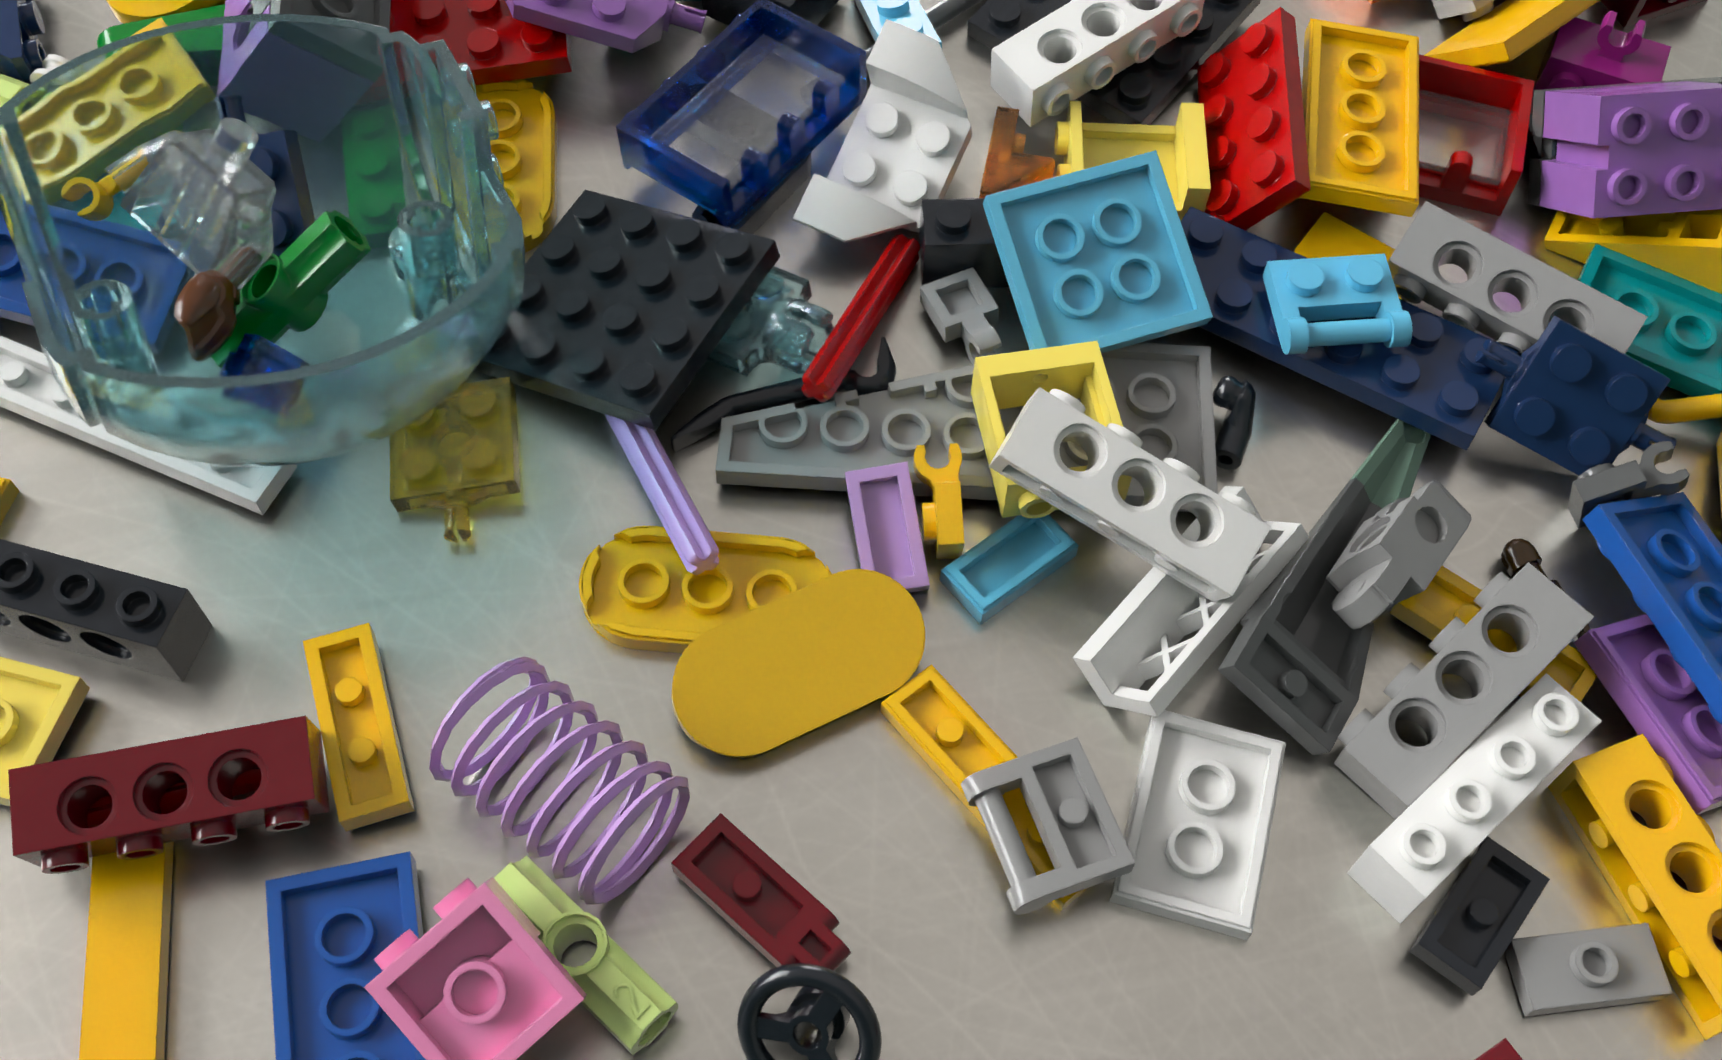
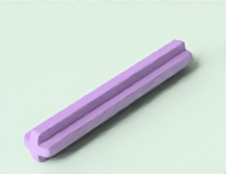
[605,414,719,575]

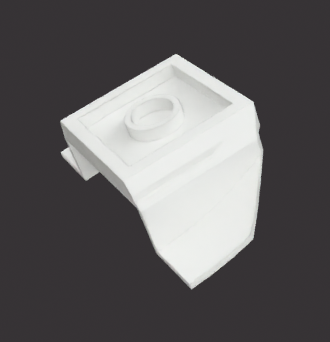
[793,19,972,243]

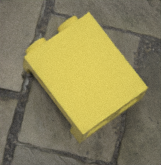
[1054,101,1211,222]

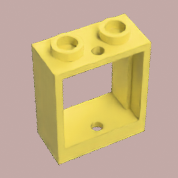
[971,341,1132,518]

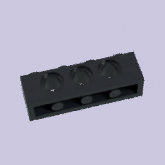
[0,539,212,682]

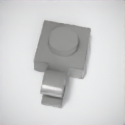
[920,267,1002,365]

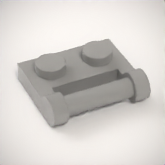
[960,737,1135,915]

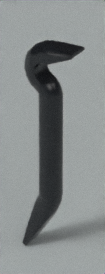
[671,337,896,452]

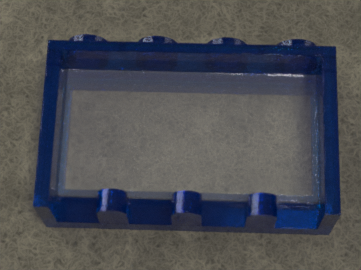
[616,0,867,228]

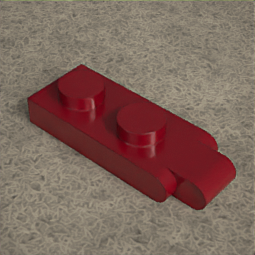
[671,813,851,971]

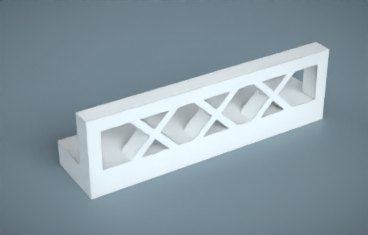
[1073,486,1309,717]

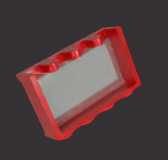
[1301,55,1535,216]

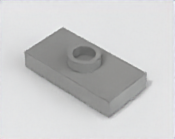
[1505,923,1673,1017]

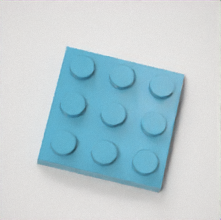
[983,150,1213,353]

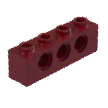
[8,715,330,874]

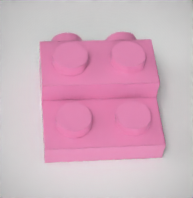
[364,877,587,1060]

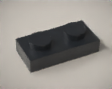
[1409,836,1550,996]

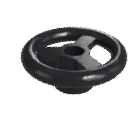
[737,963,882,1060]

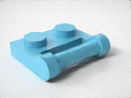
[1262,253,1413,355]

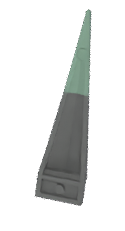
[1218,419,1431,755]

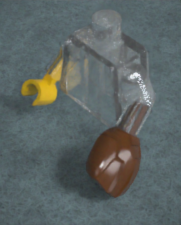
[61,118,277,362]

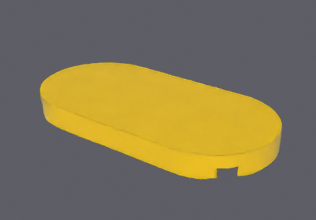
[440,79,557,259]
[579,526,832,654]
[671,569,925,759]

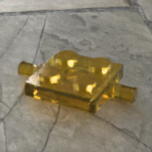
[389,353,521,543]

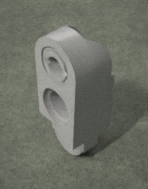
[1326,480,1472,629]

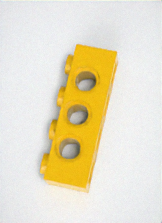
[1548,734,1722,1041]

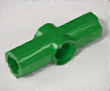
[211,209,371,375]

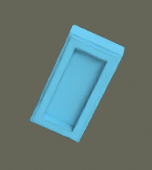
[940,515,1079,625]

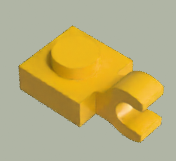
[913,443,965,560]

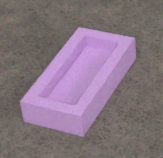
[845,462,930,593]

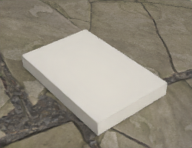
[1109,710,1286,940]

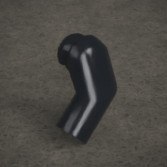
[1213,376,1256,470]

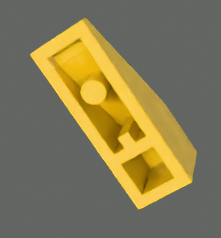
[1544,209,1722,294]

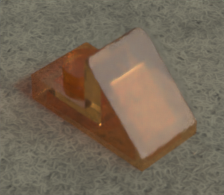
[979,106,1056,198]

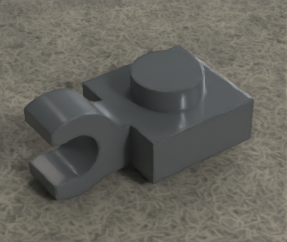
[1568,441,1690,529]

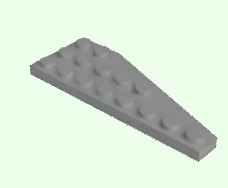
[715,343,1218,512]

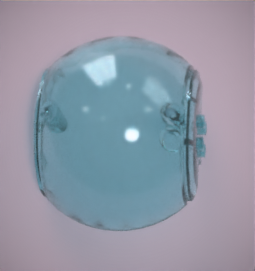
[0,14,525,468]

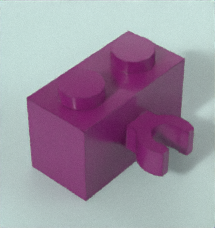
[1533,11,1671,94]

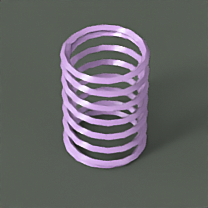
[429,656,690,905]

